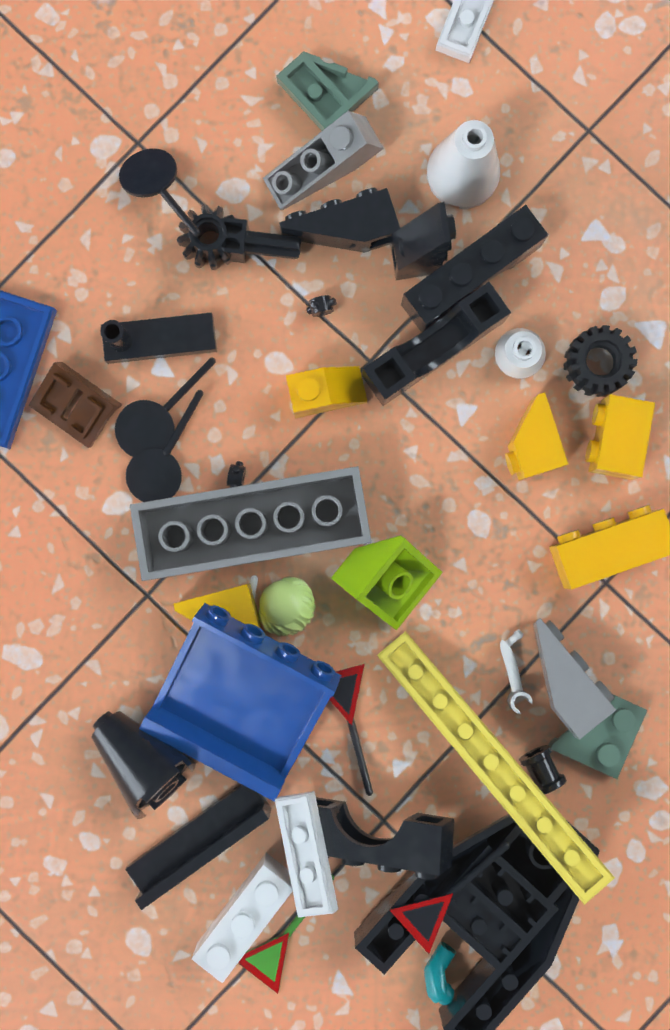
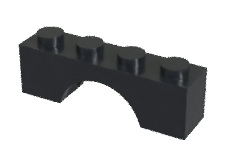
[401,205,548,332]
[362,282,511,406]
[316,797,454,879]

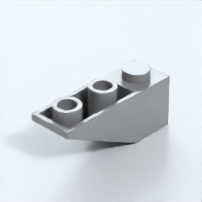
[263,110,384,210]
[533,618,616,739]

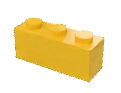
[549,505,670,590]

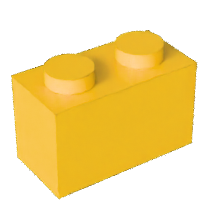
[585,394,655,480]

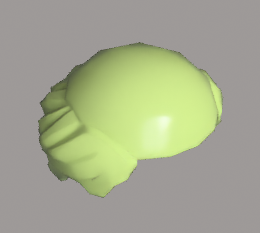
[258,577,316,636]

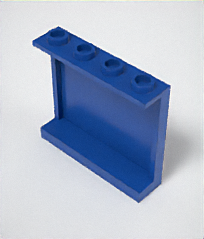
[139,603,342,802]

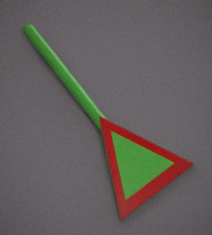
[238,874,334,994]

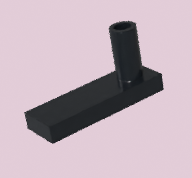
[100,312,217,364]

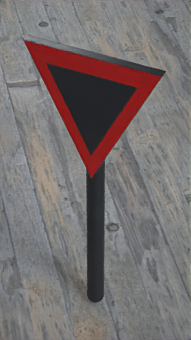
[329,664,373,796]
[389,841,510,954]

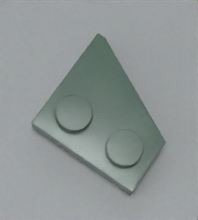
[276,51,379,131]
[548,694,647,779]

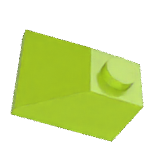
[331,535,443,631]

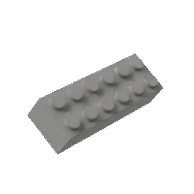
[130,466,371,581]

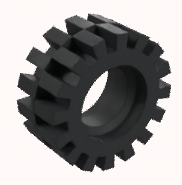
[563,325,638,397]

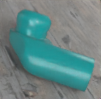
[424,941,456,1005]

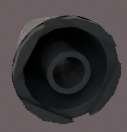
[92,711,196,819]

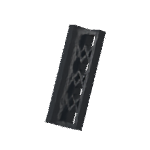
[125,784,272,910]

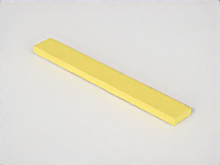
[377,631,615,905]

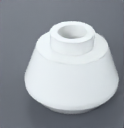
[495,328,546,379]

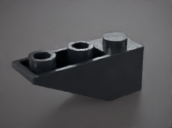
[279,188,400,253]
[390,202,456,280]

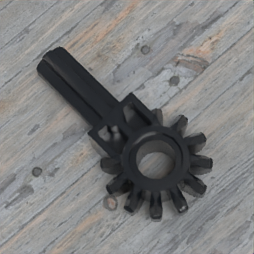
[177,204,301,270]

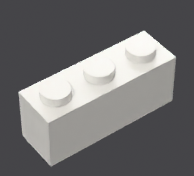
[192,853,293,983]

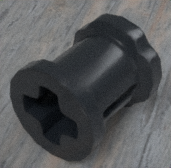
[519,745,567,794]

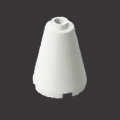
[427,120,500,209]

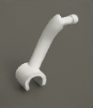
[500,629,533,714]

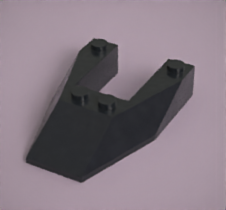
[354,814,600,1030]

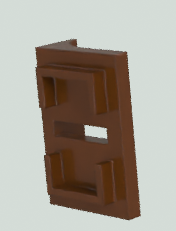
[29,362,122,448]

